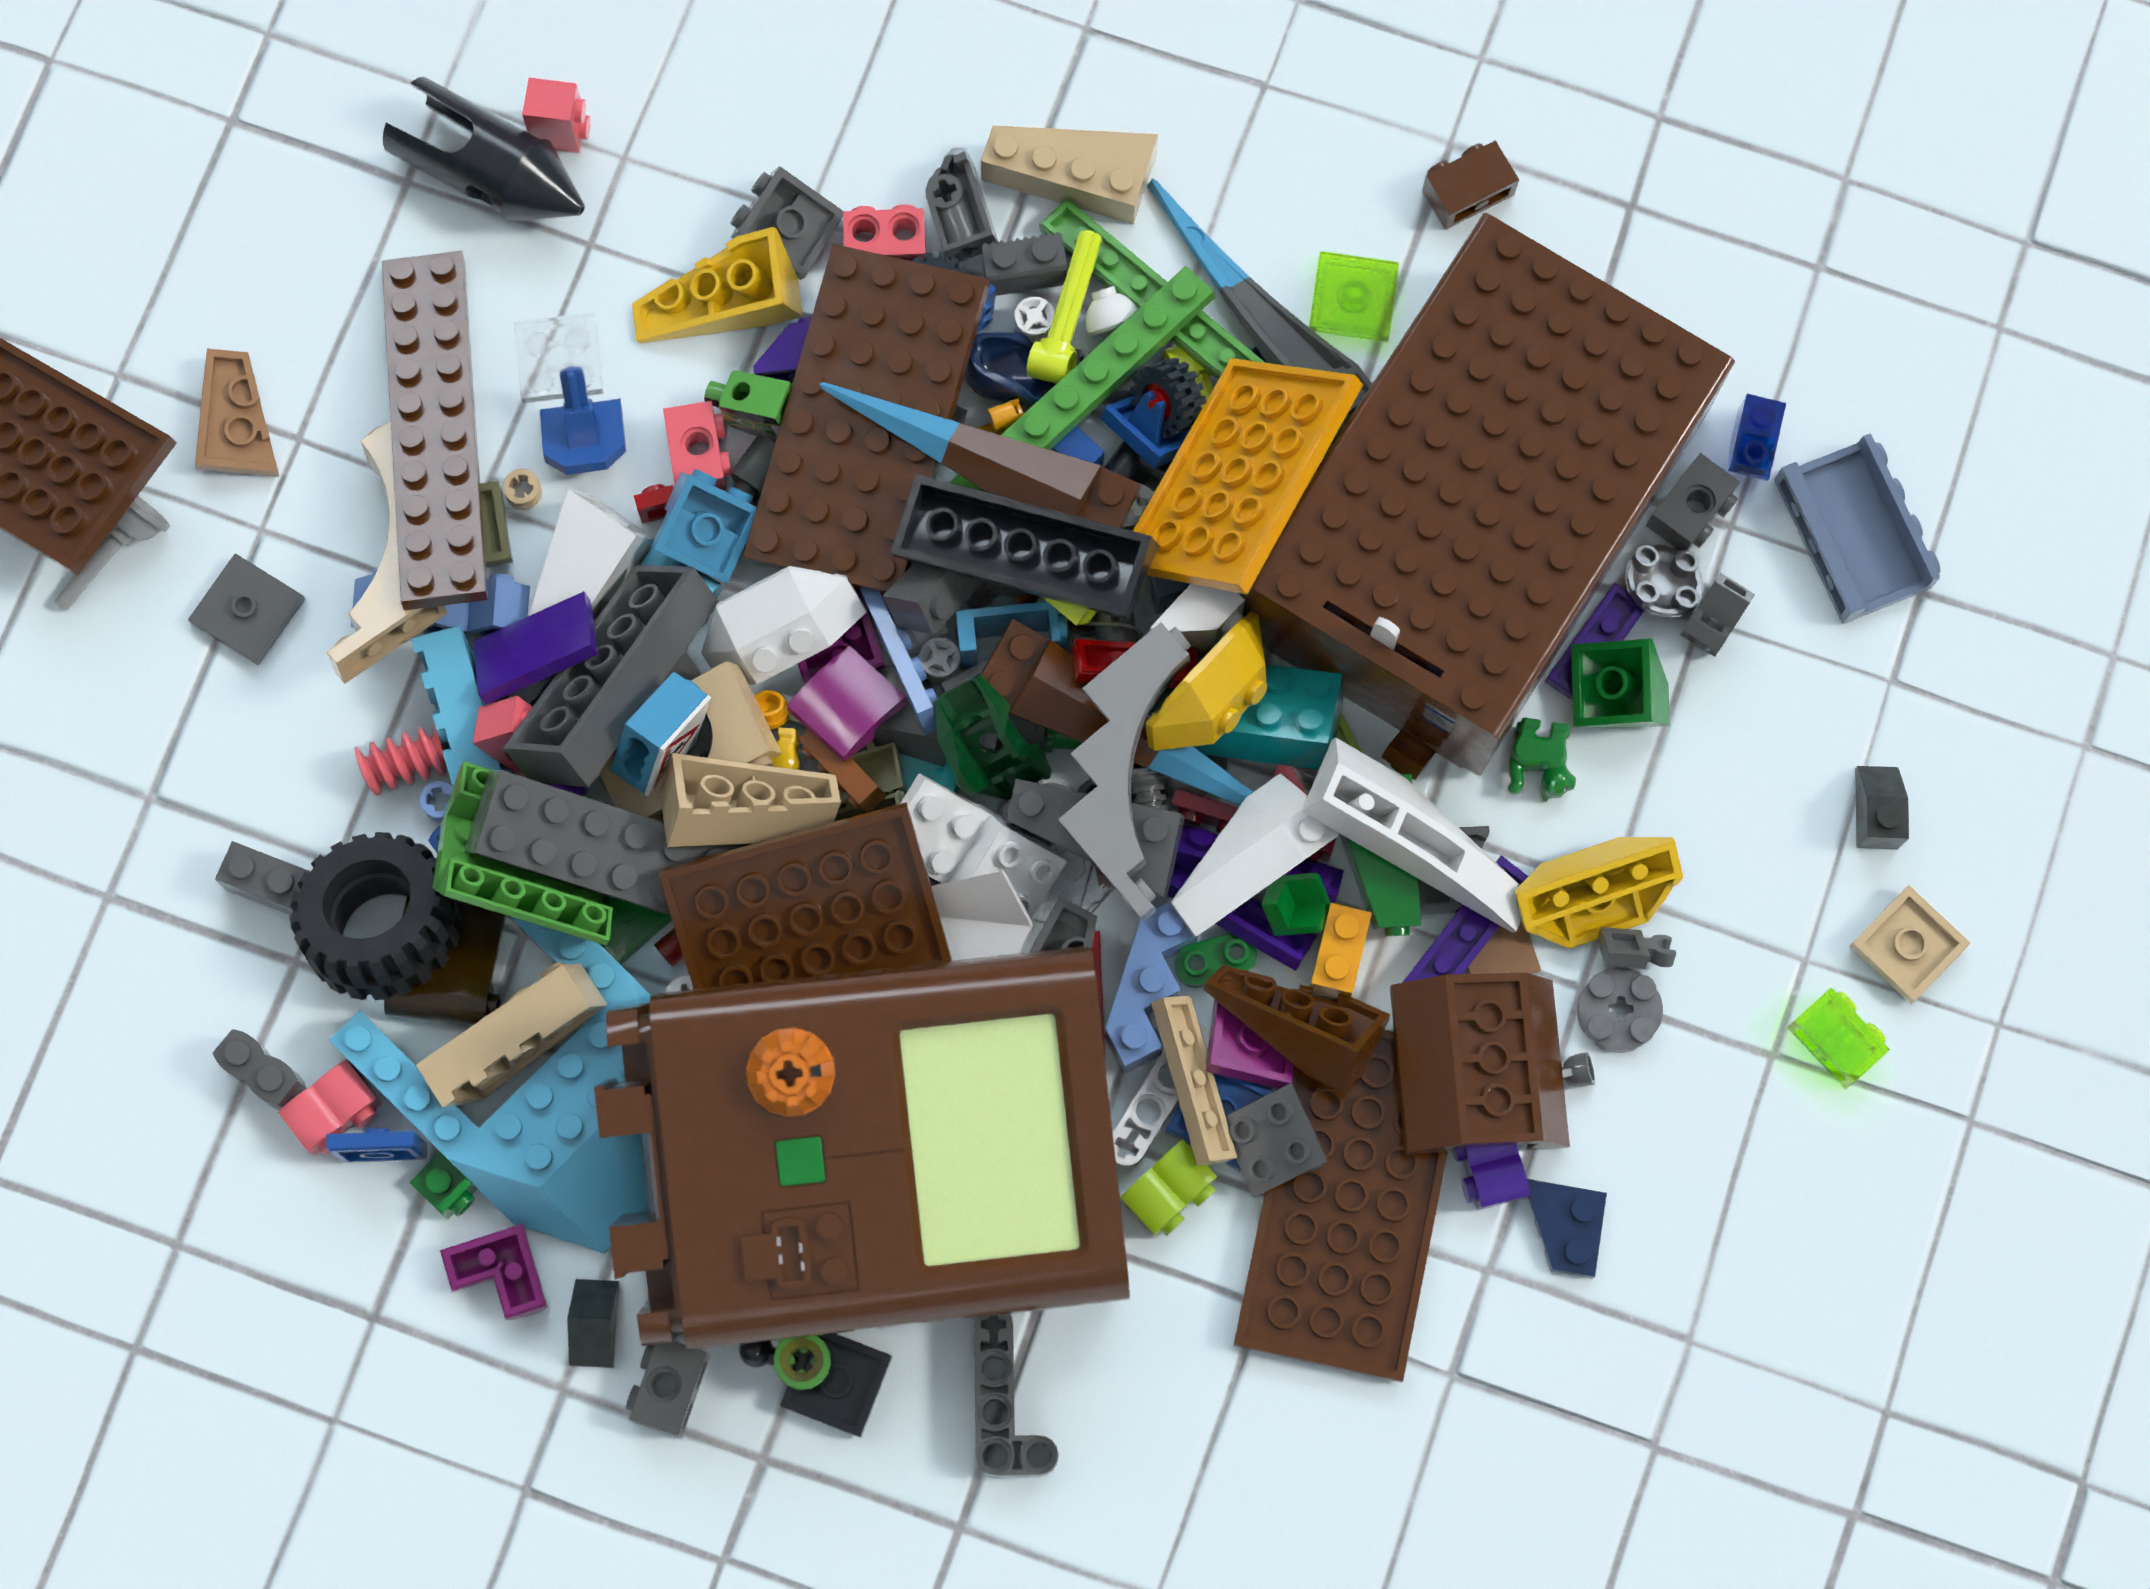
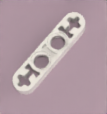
[1113,1022,1210,1168]

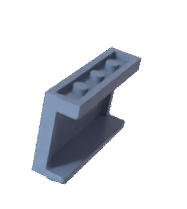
[1774,433,1941,624]

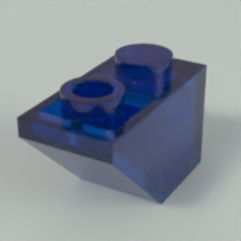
[1728,393,1787,481]

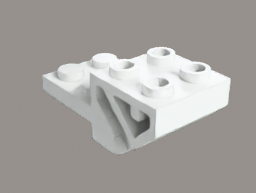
[900,773,1067,919]

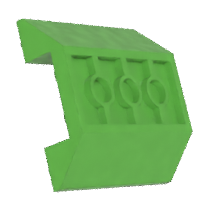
[433,761,613,946]

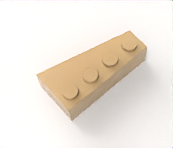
[660,753,841,847]

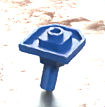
[540,366,626,475]

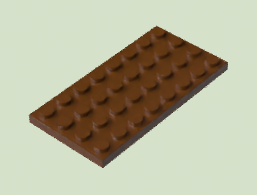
[743,244,991,593]
[1233,1030,1448,1383]

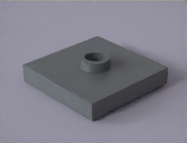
[188,553,305,666]

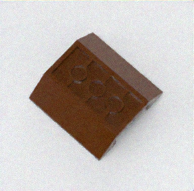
[1390,972,1570,1154]

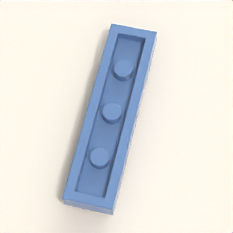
[860,588,937,736]

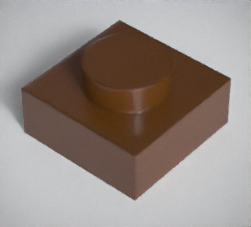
[1381,729,1436,780]

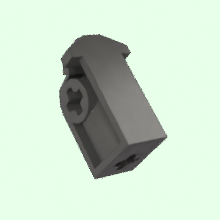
[925,148,999,262]

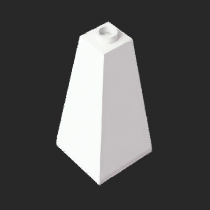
[528,490,655,622]

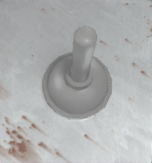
[55,496,171,610]

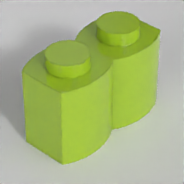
[1120,1139,1217,1237]

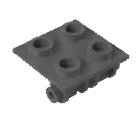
[1226,1083,1328,1197]

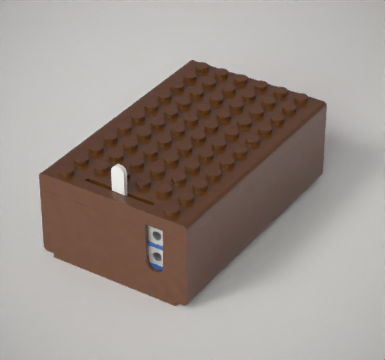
[1240,213,1735,776]

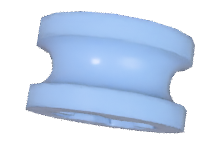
[420,781,453,822]

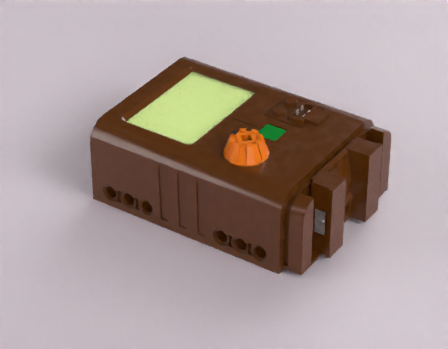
[594,946,1130,1350]

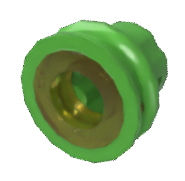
[773,1336,831,1390]

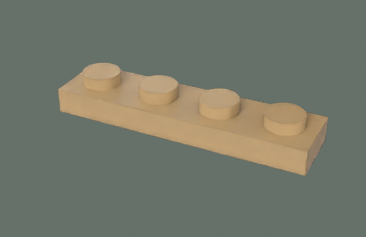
[1151,995,1237,1166]

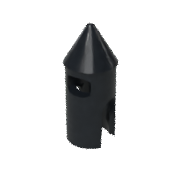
[383,77,585,221]

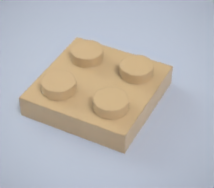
[1850,885,1971,1004]

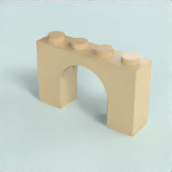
[600,661,782,823]

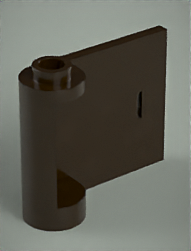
[384,896,506,1025]

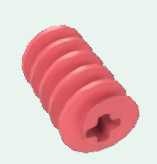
[354,723,447,796]

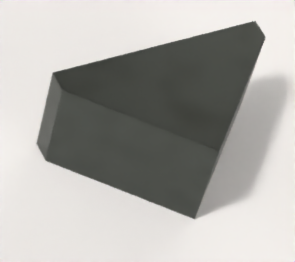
[567,1279,619,1368]

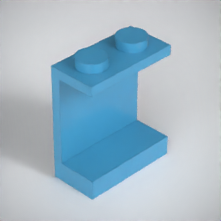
[956,601,1068,672]

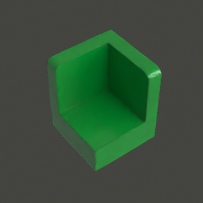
[1262,873,1331,936]

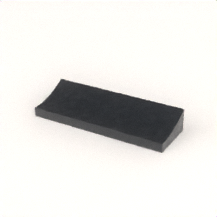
[891,474,1160,620]

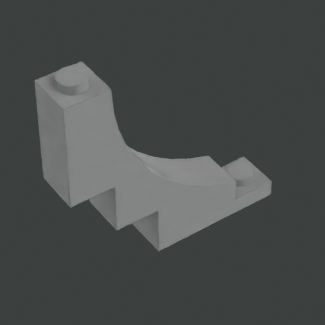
[1058,622,1191,922]

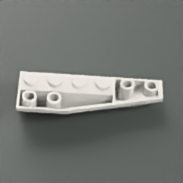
[1302,738,1521,933]

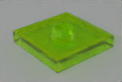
[1309,251,1399,342]

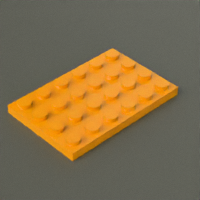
[1133,358,1363,594]

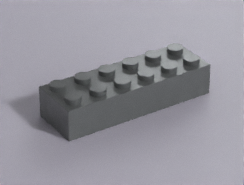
[503,565,719,787]
[464,770,740,917]

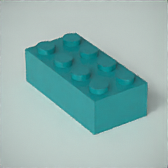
[1168,656,1343,770]

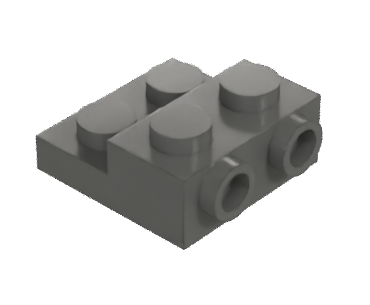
[730,166,843,280]

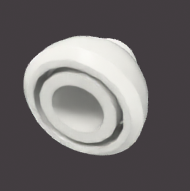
[1085,286,1138,336]

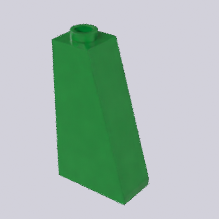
[1339,774,1421,937]

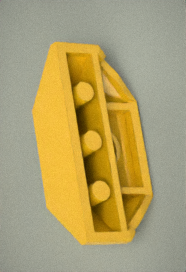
[1145,611,1267,751]
[1515,837,1684,949]

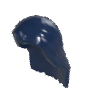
[965,332,1084,405]

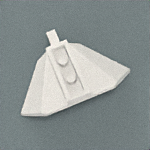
[931,871,1033,961]

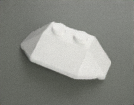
[701,566,867,685]

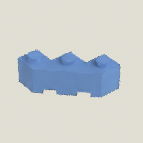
[351,569,530,637]
[1105,901,1198,1074]

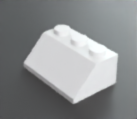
[1150,584,1245,657]

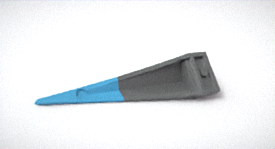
[1148,178,1372,417]

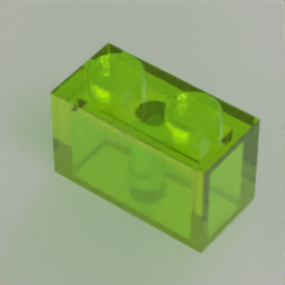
[1787,987,1890,1089]

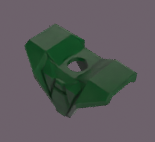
[934,674,1052,800]

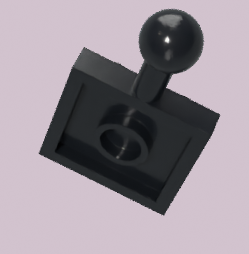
[739,1333,893,1438]

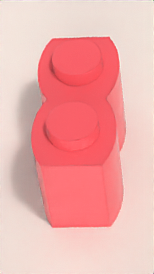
[278,1059,382,1155]

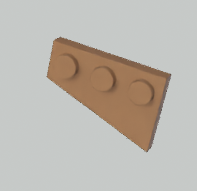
[195,348,279,477]

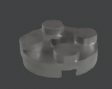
[1577,967,1663,1053]

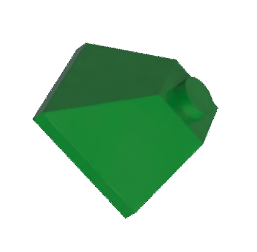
[1571,638,1670,728]

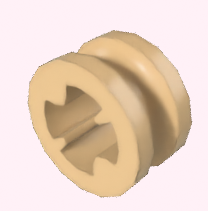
[503,469,542,510]

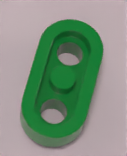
[1174,933,1257,988]

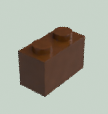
[1422,140,1519,230]

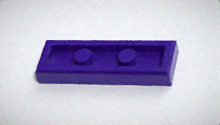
[1544,582,1645,701]

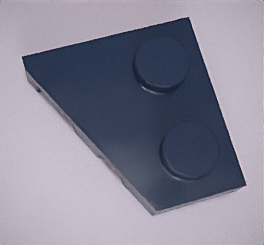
[1527,1179,1607,1279]

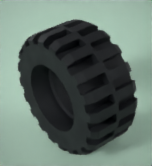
[289,832,462,1001]

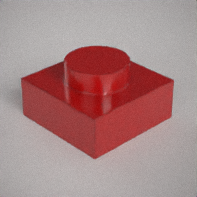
[633,484,674,524]

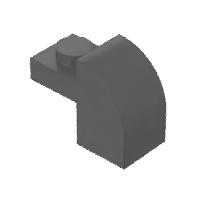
[1680,573,1755,657]

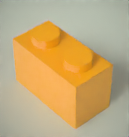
[1309,903,1372,1000]

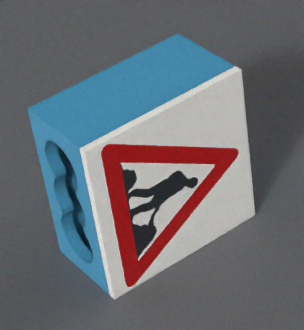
[610,671,712,796]

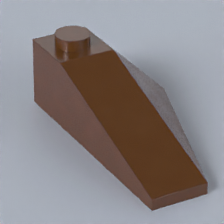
[1203,965,1391,1093]

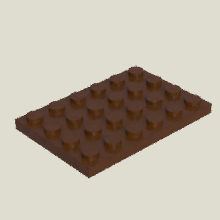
[0,338,177,576]
[658,802,953,989]

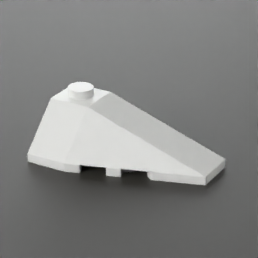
[1170,774,1339,938]

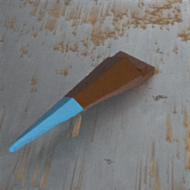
[819,382,1141,528]
[981,619,1253,805]

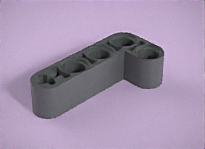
[974,1314,1059,1478]

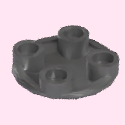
[1624,545,1704,618]

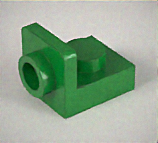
[409,1152,477,1219]

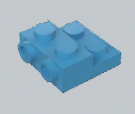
[650,469,757,584]

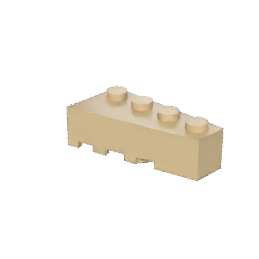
[981,125,1158,224]
[416,962,608,1108]

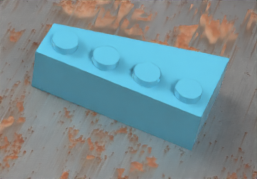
[411,625,513,787]

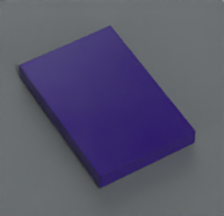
[473,591,598,705]

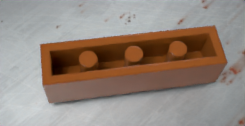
[798,730,887,813]

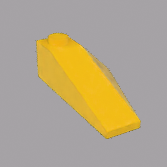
[632,227,803,344]

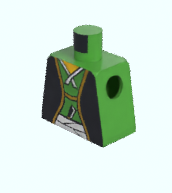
[704,370,792,443]

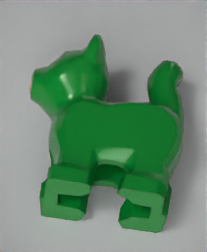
[1508,717,1576,802]

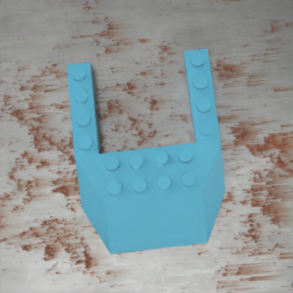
[329,915,651,1254]

